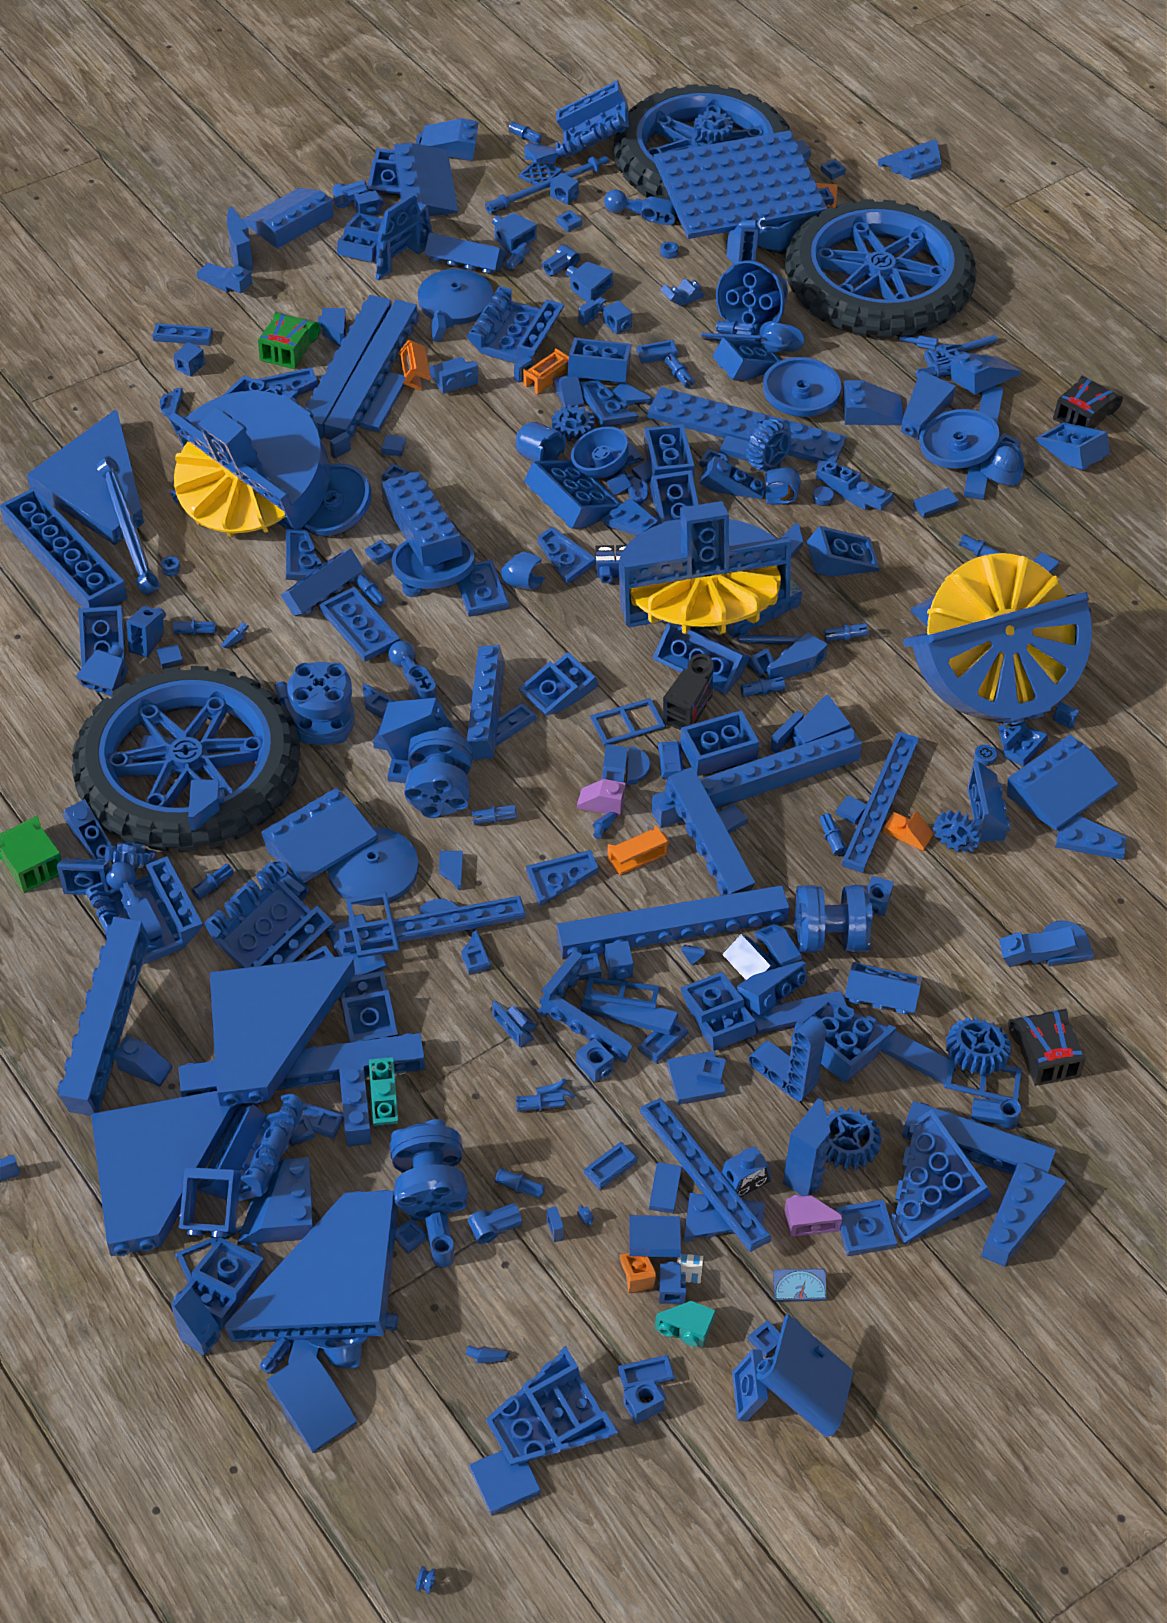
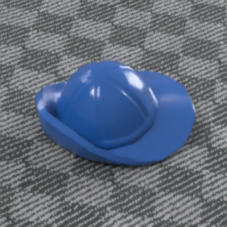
[980,441,1024,486]

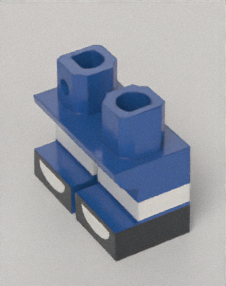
[595,545,627,583]

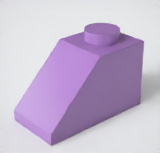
[577,779,626,816]
[784,1195,842,1237]

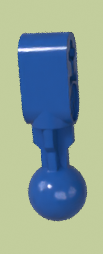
[604,189,677,225]
[389,641,436,700]
[106,862,163,940]

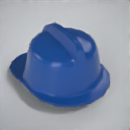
[760,321,804,353]
[308,1337,367,1368]

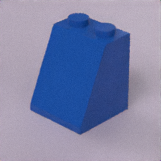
[378,698,452,760]

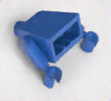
[726,218,772,264]

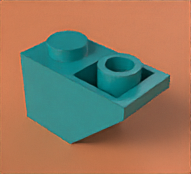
[655,1301,715,1348]

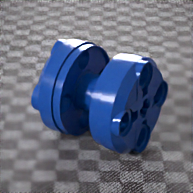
[287,662,355,745]
[404,727,473,818]
[795,885,872,953]
[390,1119,468,1221]

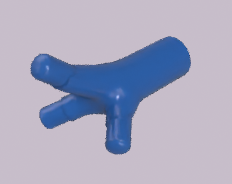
[536,1078,575,1099]

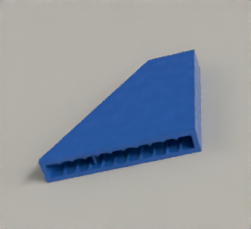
[27,410,144,545]
[210,955,355,1106]
[91,1091,241,1256]
[225,1190,398,1342]

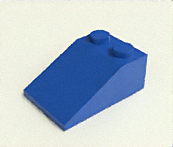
[421,118,479,161]
[713,337,781,381]
[951,353,1021,394]
[842,380,903,425]
[1036,423,1110,470]
[650,470,699,524]
[807,526,880,576]
[78,606,126,668]

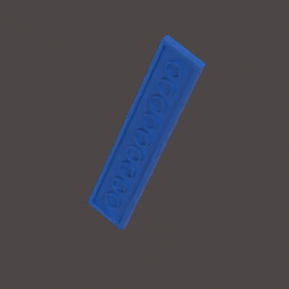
[647,387,847,463]

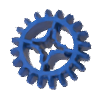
[746,418,793,472]
[946,1017,1011,1076]
[826,1106,882,1171]

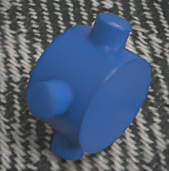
[577,1205,594,1226]

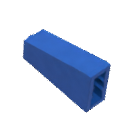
[901,371,956,440]

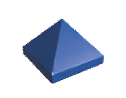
[681,944,707,965]

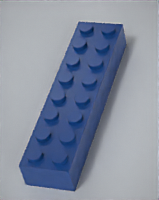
[0,487,127,608]
[58,917,150,1116]

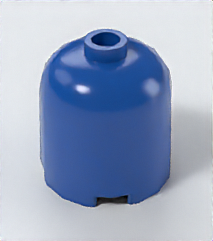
[515,421,566,462]

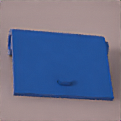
[756,1314,853,1437]

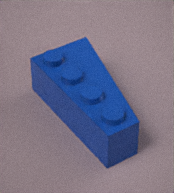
[981,1162,1066,1267]

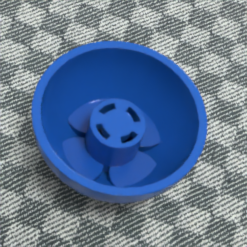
[571,427,629,479]

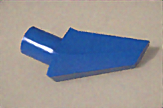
[221,622,249,648]
[592,812,618,839]
[466,1345,509,1364]

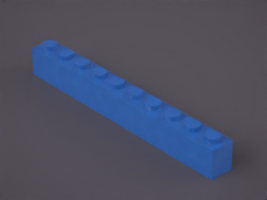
[306,295,391,439]
[324,299,419,440]
[651,728,862,828]
[557,886,789,959]
[179,1033,425,1097]

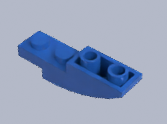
[816,460,893,511]

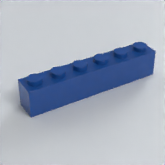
[467,645,505,760]
[665,767,755,895]
[902,1101,1056,1175]

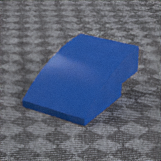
[368,148,400,194]
[227,207,253,271]
[337,213,382,262]
[518,652,599,716]
[340,971,398,1043]
[680,972,756,1051]
[182,1237,264,1331]
[267,1350,357,1453]

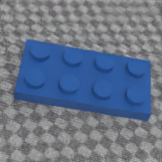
[319,587,400,662]

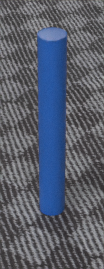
[739,634,802,644]

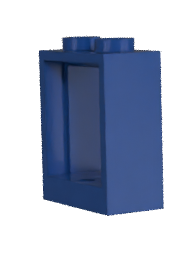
[179,1167,241,1237]

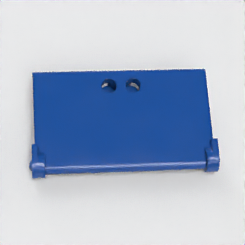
[325,914,387,977]

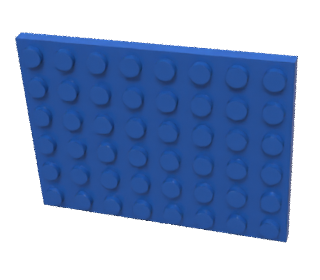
[653,130,828,239]

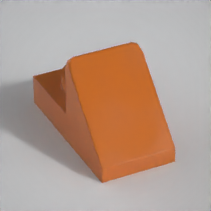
[883,811,933,851]
[620,1253,656,1293]

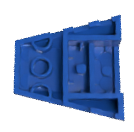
[376,193,428,280]
[485,1346,618,1466]

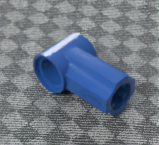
[332,180,369,208]
[542,244,580,276]
[272,861,309,901]
[971,1098,1021,1129]
[468,1203,522,1244]
[425,1212,454,1267]

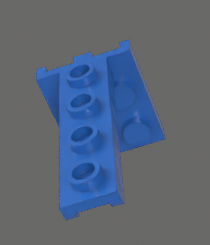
[538,950,632,1063]

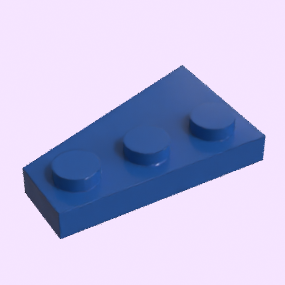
[537,527,596,585]
[684,1193,765,1242]

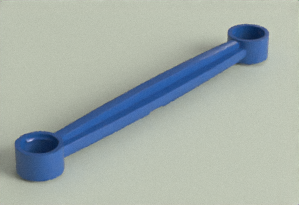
[96,456,160,596]

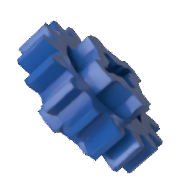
[694,111,733,142]
[552,405,594,441]
[933,810,983,853]
[105,842,156,869]

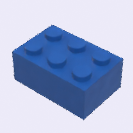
[568,338,632,383]
[644,424,694,479]
[680,710,759,776]

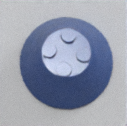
[716,260,788,335]

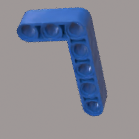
[748,1016,827,1101]

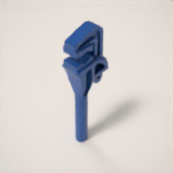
[924,335,997,367]

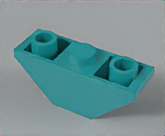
[369,1057,398,1126]

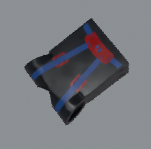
[1053,375,1123,429]
[663,654,713,730]
[1008,1008,1086,1086]

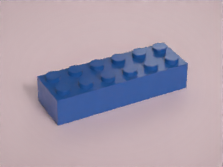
[380,471,463,567]

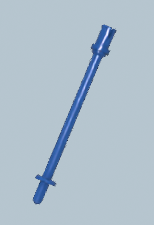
[485,156,610,214]

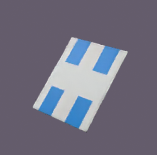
[677,1253,703,1283]

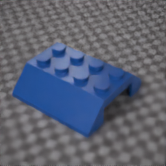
[556,80,629,158]
[467,286,564,364]
[86,857,203,965]
[205,862,333,968]
[197,1094,303,1201]

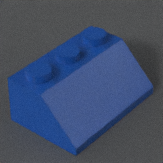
[967,761,1011,842]
[845,962,922,1015]

